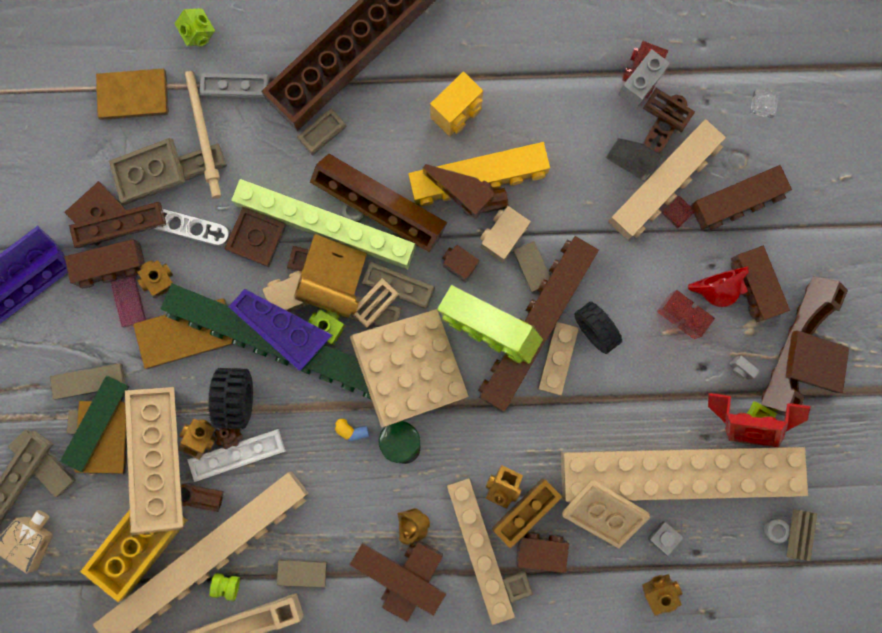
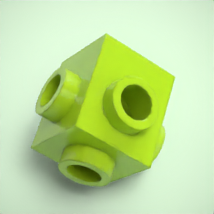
[174,8,215,47]
[308,310,346,345]

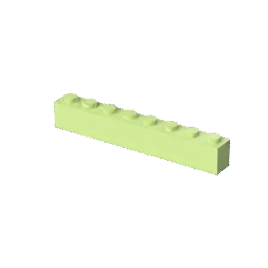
[231,179,416,270]

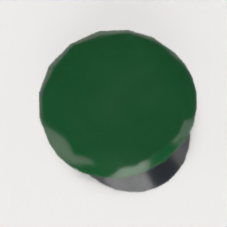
[378,421,421,464]

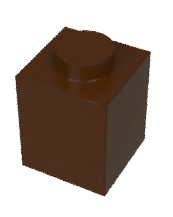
[442,244,480,282]

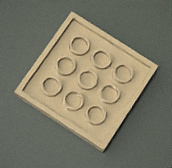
[350,309,469,428]

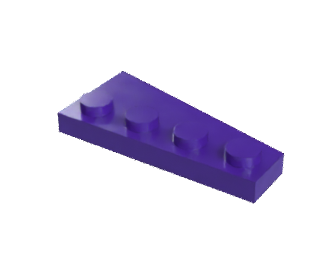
[228,289,333,371]

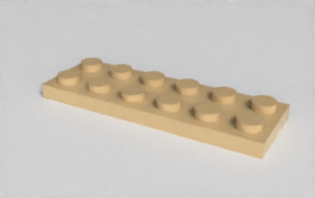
[125,387,183,535]

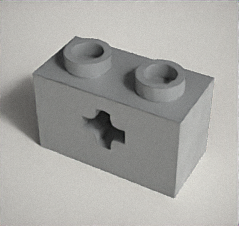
[618,49,670,108]

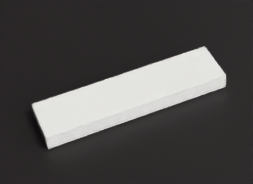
[187,429,286,482]

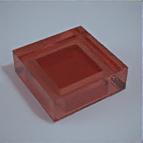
[661,195,696,229]

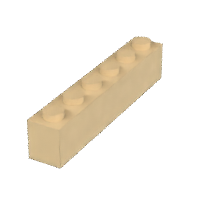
[608,119,726,240]

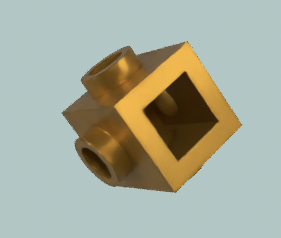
[137,260,173,299]
[178,418,216,460]
[485,465,523,509]
[642,574,683,616]

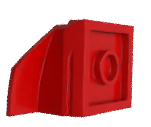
[708,393,811,447]

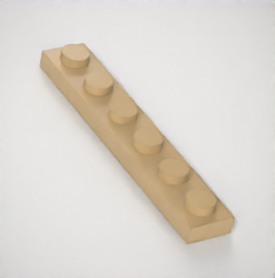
[447,478,515,625]

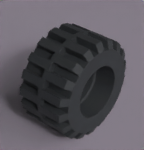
[208,368,253,429]

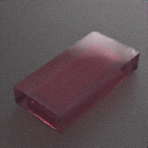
[111,276,146,328]

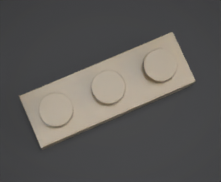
[538,322,579,396]

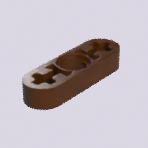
[643,95,688,156]

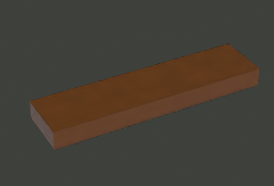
[69,202,167,248]
[349,542,446,616]

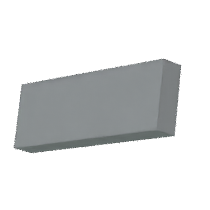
[199,73,270,99]

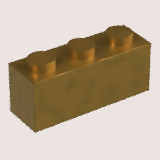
[492,478,562,549]

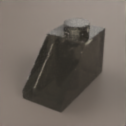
[606,138,662,182]

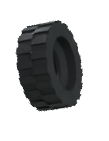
[574,301,623,354]

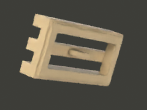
[352,278,399,329]

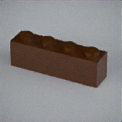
[690,165,792,231]

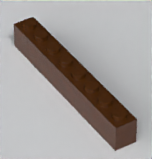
[478,236,599,412]

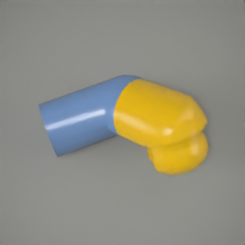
[335,418,369,441]

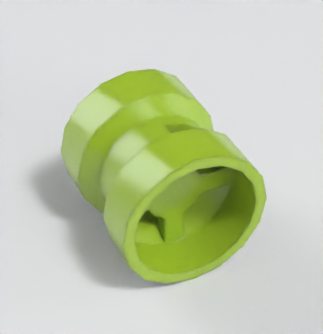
[209,573,240,601]

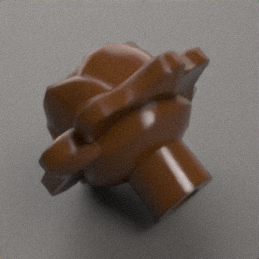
[214,428,243,449]

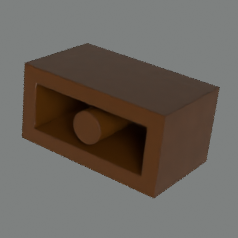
[516,532,569,573]

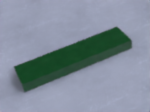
[60,375,129,472]

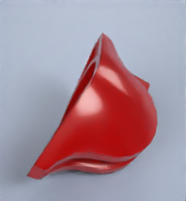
[688,266,749,307]

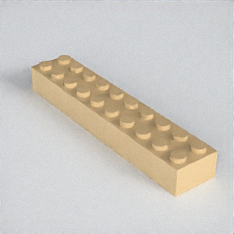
[561,447,808,502]

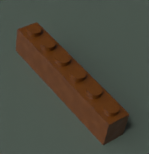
[310,153,448,252]

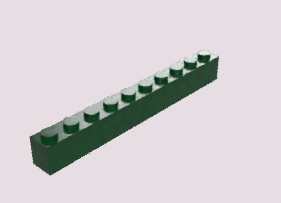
[161,283,372,400]

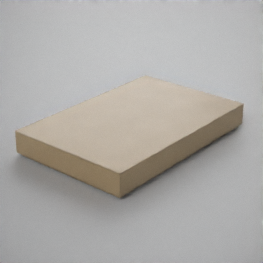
[562,480,650,548]

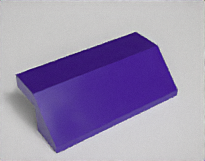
[0,226,68,324]

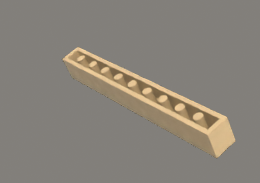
[93,471,309,633]

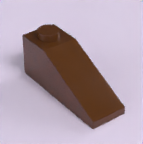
[423,164,495,219]

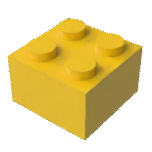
[430,71,483,137]

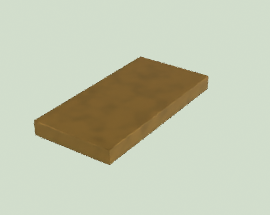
[133,298,233,369]

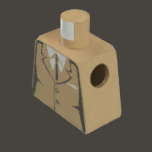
[0,510,52,573]

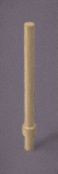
[185,71,221,199]

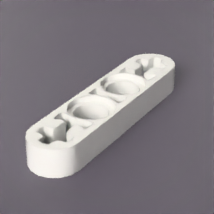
[153,209,230,247]

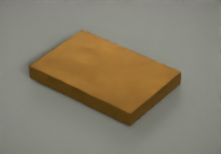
[96,68,168,120]
[74,401,127,473]

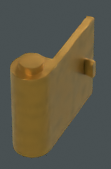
[294,234,367,318]

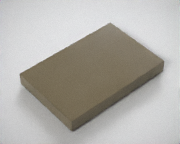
[109,138,186,205]

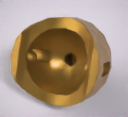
[397,508,430,545]

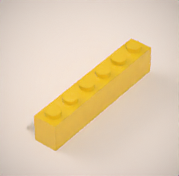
[408,142,550,206]

